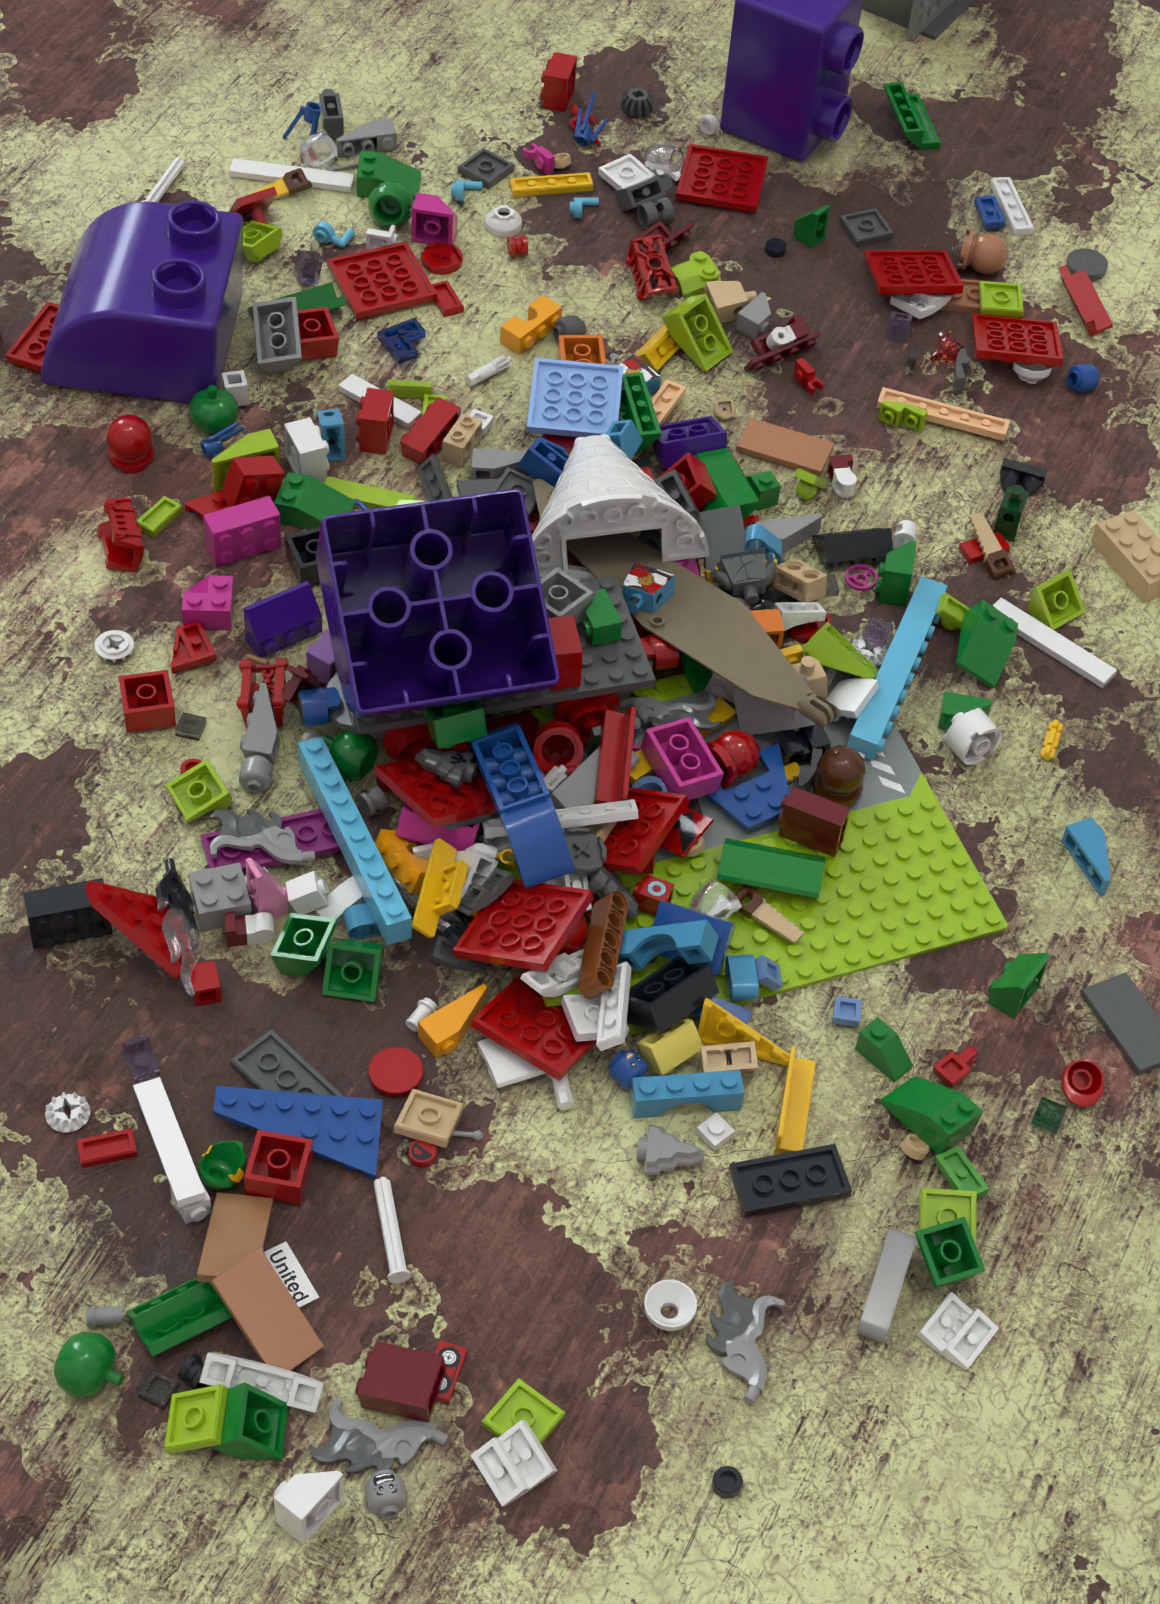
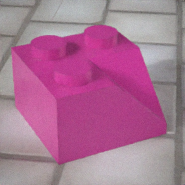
[411,193,458,246]
[182,575,234,631]

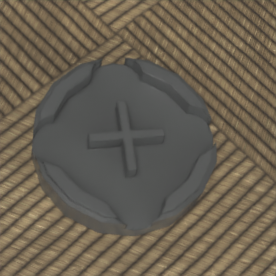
[1066,248,1108,281]
[564,827,607,876]

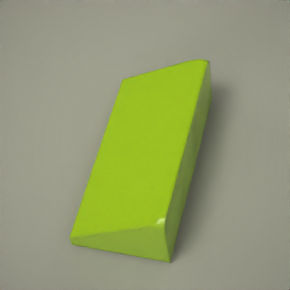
[387,379,432,399]

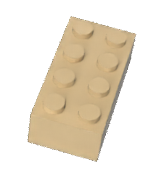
[1091,510,1160,603]

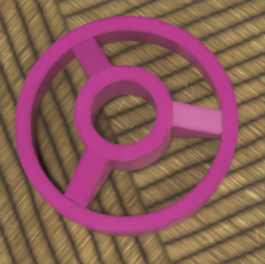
[845,565,878,591]

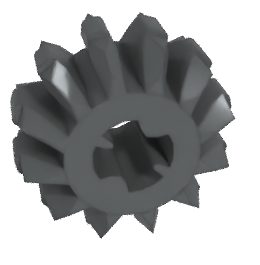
[621,86,654,118]

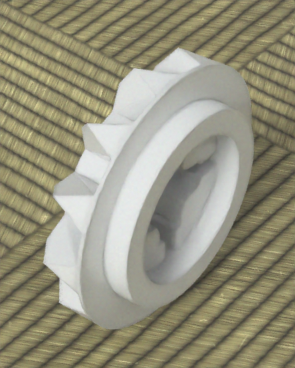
[95,630,134,663]
[852,636,887,666]
[45,1092,90,1133]

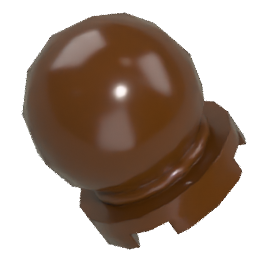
[813,745,866,808]

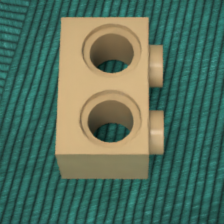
[442,413,482,468]
[772,558,827,602]
[699,1041,758,1077]

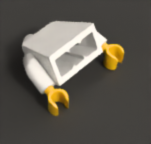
[454,843,516,917]

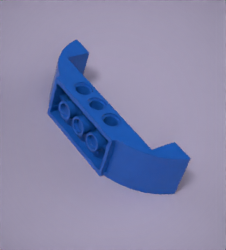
[468,722,575,888]

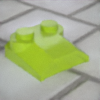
[243,220,283,263]
[671,251,721,298]
[165,758,232,823]

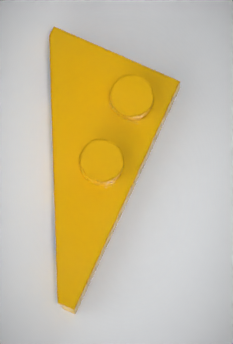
[698,998,790,1066]

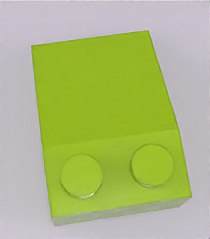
[662,294,733,372]
[211,429,280,492]
[802,622,879,679]

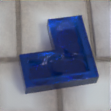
[377,318,426,364]

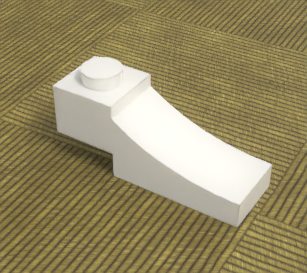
[773,602,827,630]

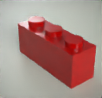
[400,397,461,465]

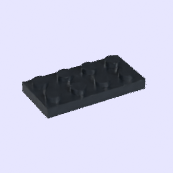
[729,1144,852,1217]

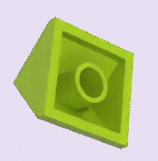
[1027,569,1086,630]

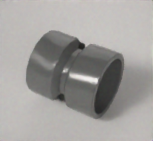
[637,197,674,230]

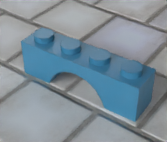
[606,420,643,460]
[617,920,719,971]
[630,1070,744,1119]

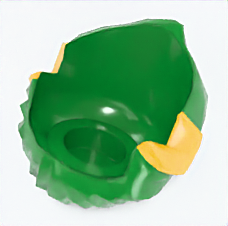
[197,1141,247,1190]

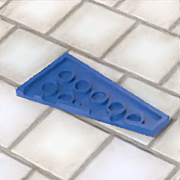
[213,1086,383,1180]

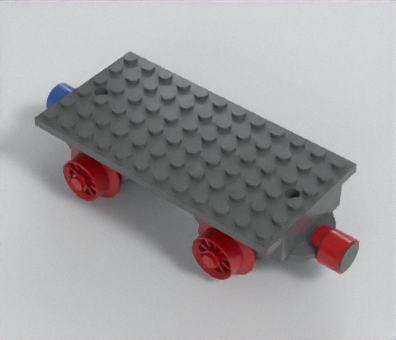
[297,576,679,761]

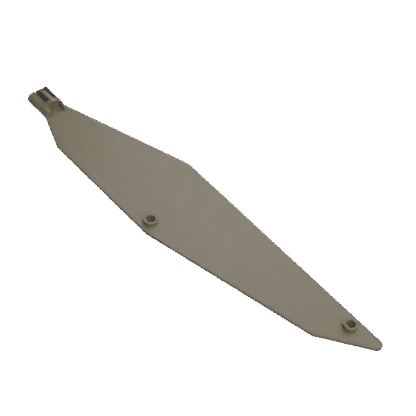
[533,479,840,728]

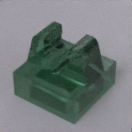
[1031,1097,1067,1134]

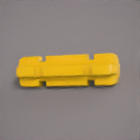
[1040,720,1064,761]

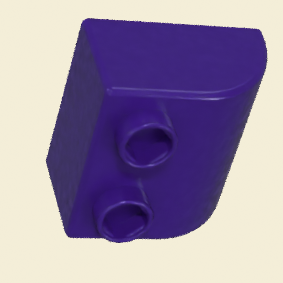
[720,0,864,162]
[41,200,243,403]
[316,489,560,718]

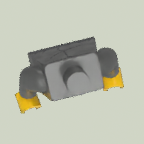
[705,548,777,605]

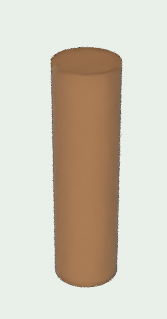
[246,653,269,665]

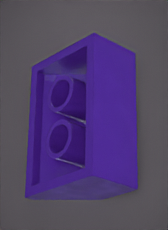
[652,416,727,469]
[243,581,323,658]

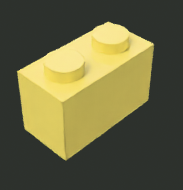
[637,1018,703,1076]

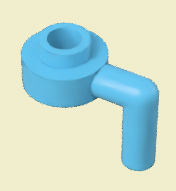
[451,180,483,202]
[570,197,599,219]
[313,221,355,248]

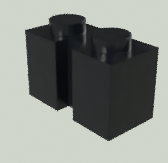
[772,723,831,766]

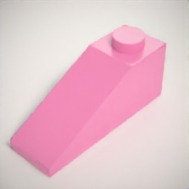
[245,858,289,919]

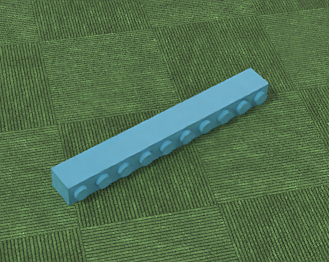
[847,576,948,761]
[298,736,412,945]

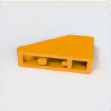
[418,984,487,1059]

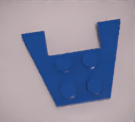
[706,743,790,833]

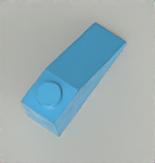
[1061,817,1110,897]

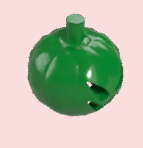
[368,182,414,228]
[189,385,239,435]
[323,730,379,782]
[54,1331,124,1398]

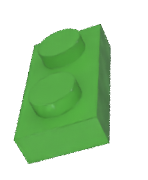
[934,1145,989,1199]

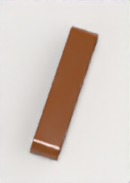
[578,890,628,1000]

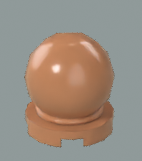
[957,228,1008,275]

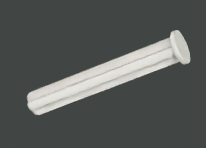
[141,157,185,202]
[374,1177,411,1283]

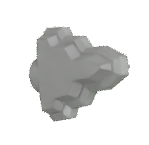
[637,1125,705,1175]

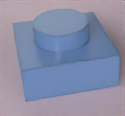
[755,955,782,991]
[832,996,862,1028]

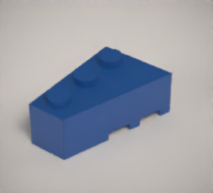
[518,436,570,487]

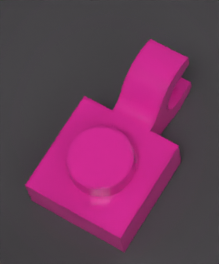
[523,143,555,175]

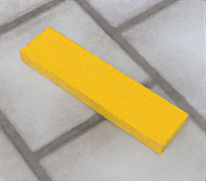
[510,172,594,197]

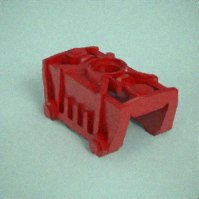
[625,235,678,301]
[97,497,144,572]
[236,658,289,728]

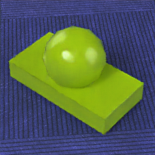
[794,468,828,500]
[936,592,970,631]

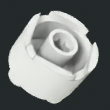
[943,708,1002,765]

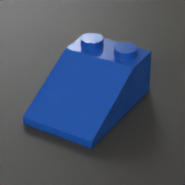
[653,900,736,975]

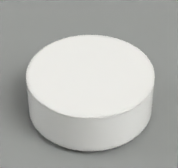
[699,114,719,135]

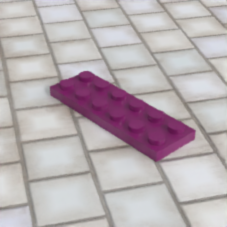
[200,809,341,874]

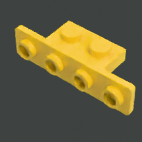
[412,838,469,938]

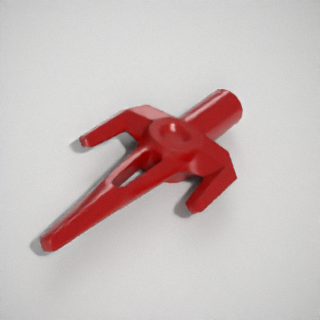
[569,104,601,146]

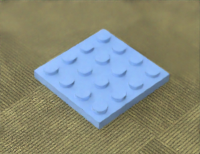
[527,358,623,437]

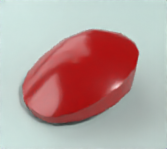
[1061,1059,1104,1108]

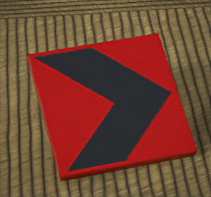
[660,807,714,858]

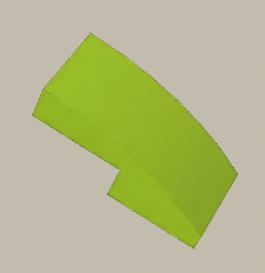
[878,401,928,432]

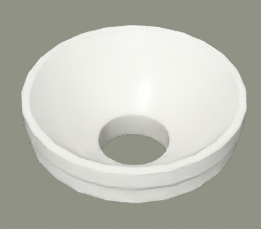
[484,205,522,237]
[1013,362,1052,384]
[644,1280,697,1331]

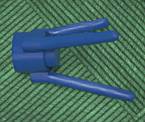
[573,92,608,146]
[283,102,322,139]
[200,422,244,459]

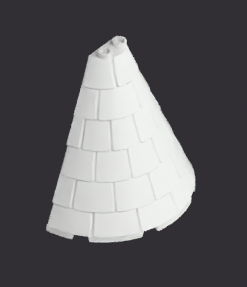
[532,434,709,577]

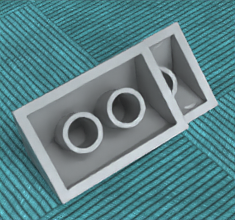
[550,746,640,810]

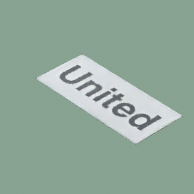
[264,1242,319,1307]

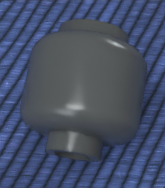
[553,315,586,341]

